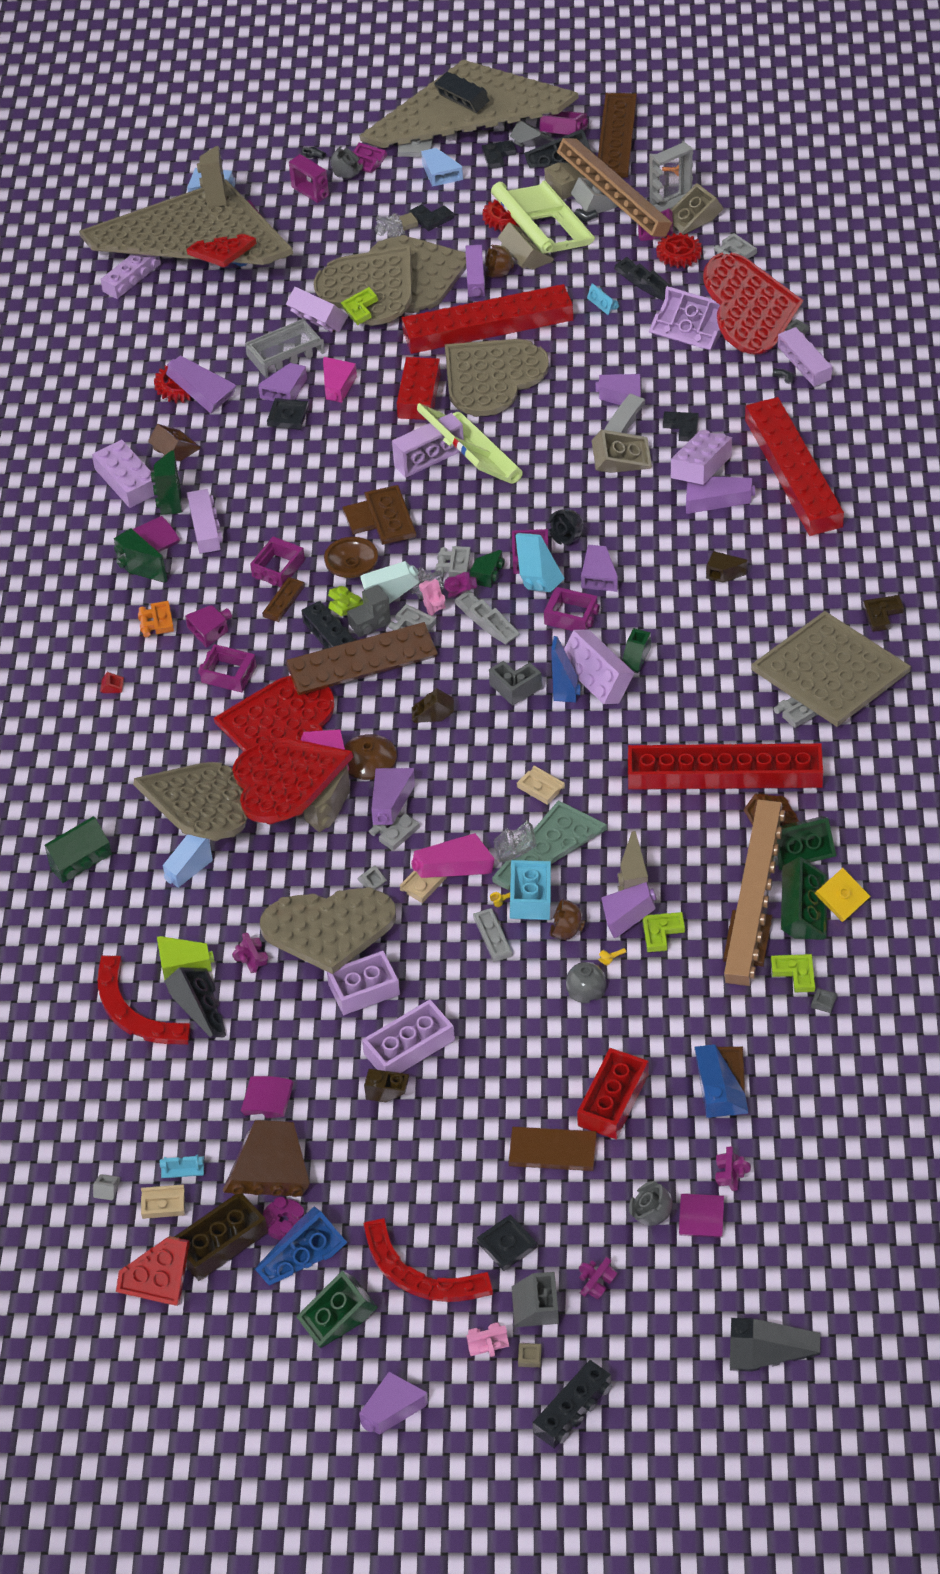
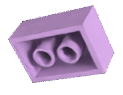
[286,287,348,333]
[327,951,400,1015]

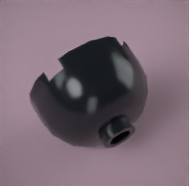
[548,509,584,545]

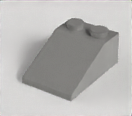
[571,177,618,213]

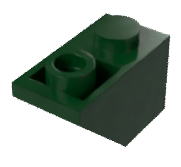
[470,550,505,588]
[622,628,651,673]

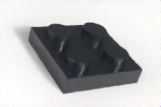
[267,398,309,430]
[476,1214,538,1271]

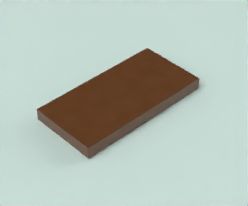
[364,485,416,545]
[508,1127,597,1171]

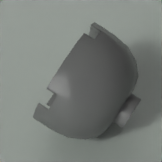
[330,146,363,179]
[566,962,606,1003]
[629,1181,673,1226]

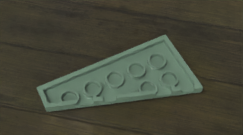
[492,800,607,890]

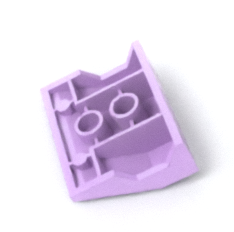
[649,286,722,351]

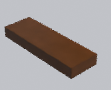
[262,577,305,622]

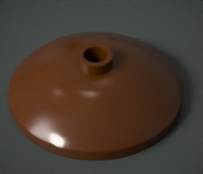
[324,537,378,578]
[344,734,397,780]

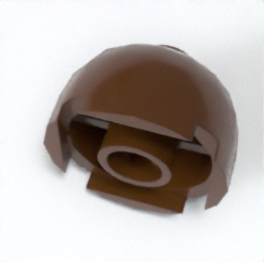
[485,244,514,278]
[549,899,585,940]

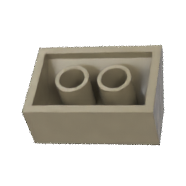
[197,146,227,207]
[498,222,554,270]

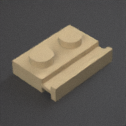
[517,766,565,805]
[400,871,447,903]
[141,1185,185,1219]

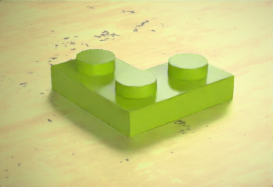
[341,287,378,325]
[328,586,363,616]
[642,912,685,952]
[771,954,815,993]

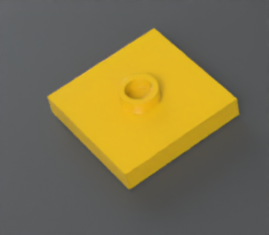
[815,868,871,922]

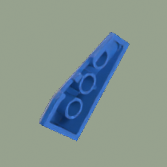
[551,636,581,703]
[694,1044,748,1118]
[255,1206,347,1285]

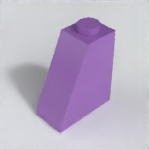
[465,245,485,297]
[258,363,307,401]
[596,374,641,410]
[581,545,618,592]
[601,882,657,938]
[359,1372,428,1435]

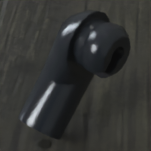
[302,147,326,160]
[574,208,598,222]
[772,368,795,384]

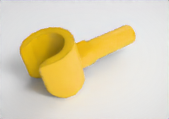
[490,892,510,907]
[598,948,626,965]

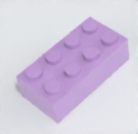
[392,413,464,478]
[671,430,732,485]
[92,440,155,508]
[564,629,634,704]
[362,999,455,1073]

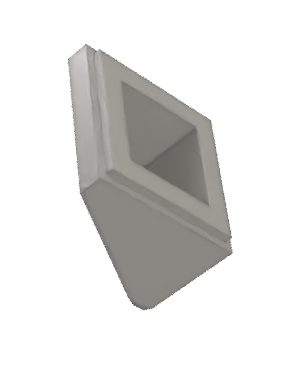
[357,865,387,890]
[93,1174,120,1200]

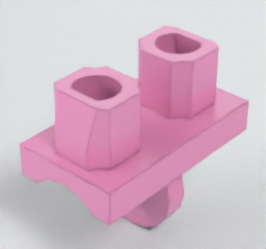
[419,579,446,616]
[466,1322,509,1357]

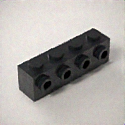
[434,71,490,113]
[301,601,357,649]
[532,1360,612,1449]

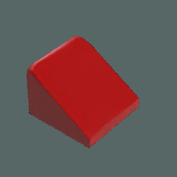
[100,672,124,693]

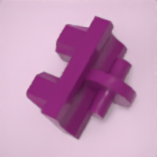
[444,572,477,598]
[232,933,268,973]
[715,1146,751,1191]
[579,1257,617,1299]

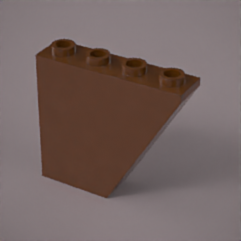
[223,1120,310,1197]

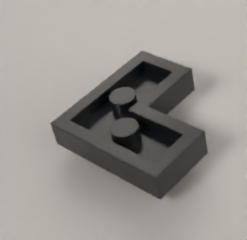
[482,140,516,170]
[409,204,454,231]
[663,411,699,442]

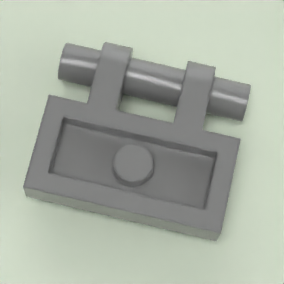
[714,233,757,259]
[435,546,471,578]
[388,604,436,631]
[774,697,818,728]
[369,810,420,851]

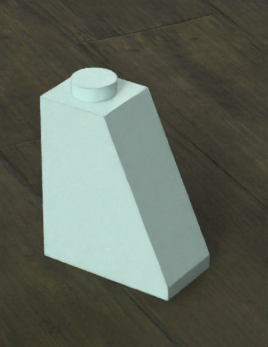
[360,561,420,604]

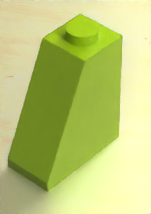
[157,936,215,980]

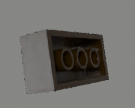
[174,1194,268,1281]

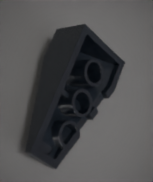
[524,129,592,168]
[164,967,226,1037]
[730,1318,820,1372]

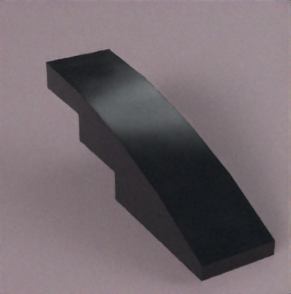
[614,257,673,301]

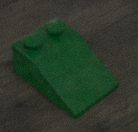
[114,528,167,583]
[296,1270,378,1348]

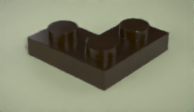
[863,595,904,632]

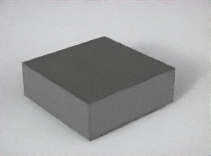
[785,319,809,334]
[811,988,837,1013]

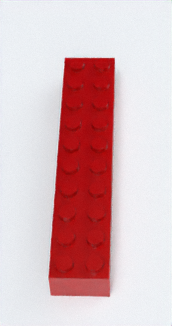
[402,284,573,354]
[745,397,844,536]
[628,743,823,790]

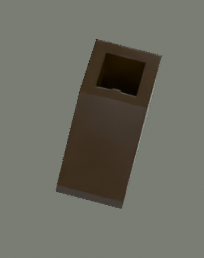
[706,551,748,583]
[412,688,454,723]
[364,1069,410,1103]

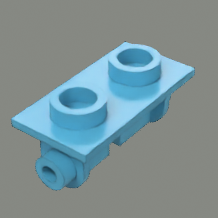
[587,283,619,315]
[160,1155,204,1178]

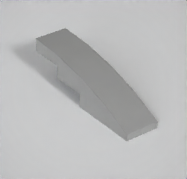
[604,393,645,434]
[454,591,520,645]

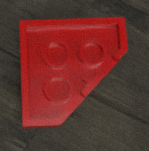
[186,234,257,268]
[116,1236,190,1306]

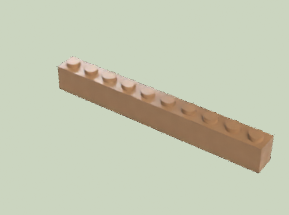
[557,138,672,237]
[724,800,785,986]

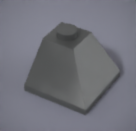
[510,121,555,147]

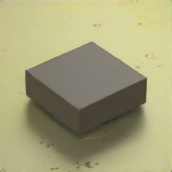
[397,213,418,231]
[518,1343,542,1368]

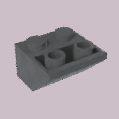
[512,1272,559,1327]

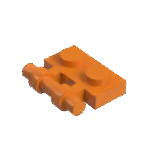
[138,601,174,637]

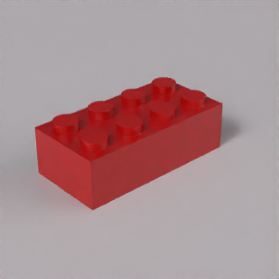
[397,357,441,420]
[577,1048,649,1140]

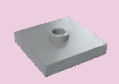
[398,135,434,157]

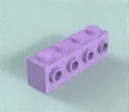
[101,254,161,299]
[778,327,833,387]
[187,489,223,554]

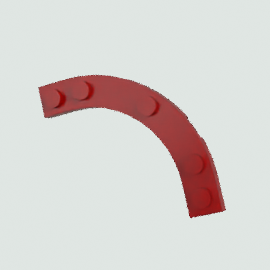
[97,955,191,1045]
[363,1218,493,1302]

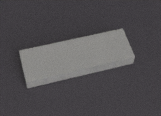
[473,908,512,962]

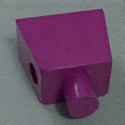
[185,605,232,648]

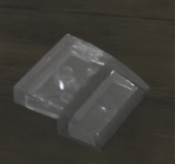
[494,821,537,863]

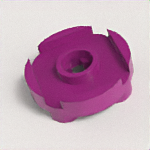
[263,1197,305,1240]

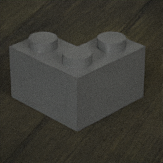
[347,585,391,637]
[489,660,542,706]

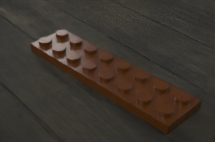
[598,93,637,178]
[286,622,437,696]

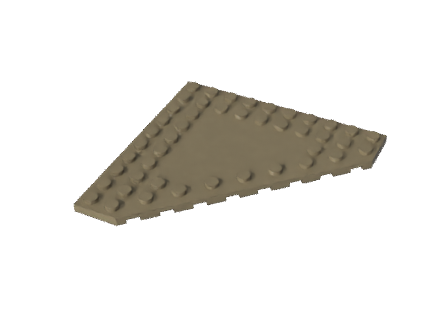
[359,60,579,148]
[79,179,293,265]

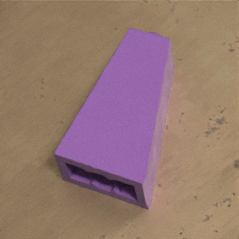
[166,355,236,414]
[686,477,755,514]
[372,768,415,825]

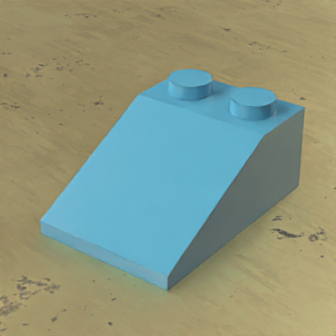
[516,533,565,592]
[510,860,551,920]

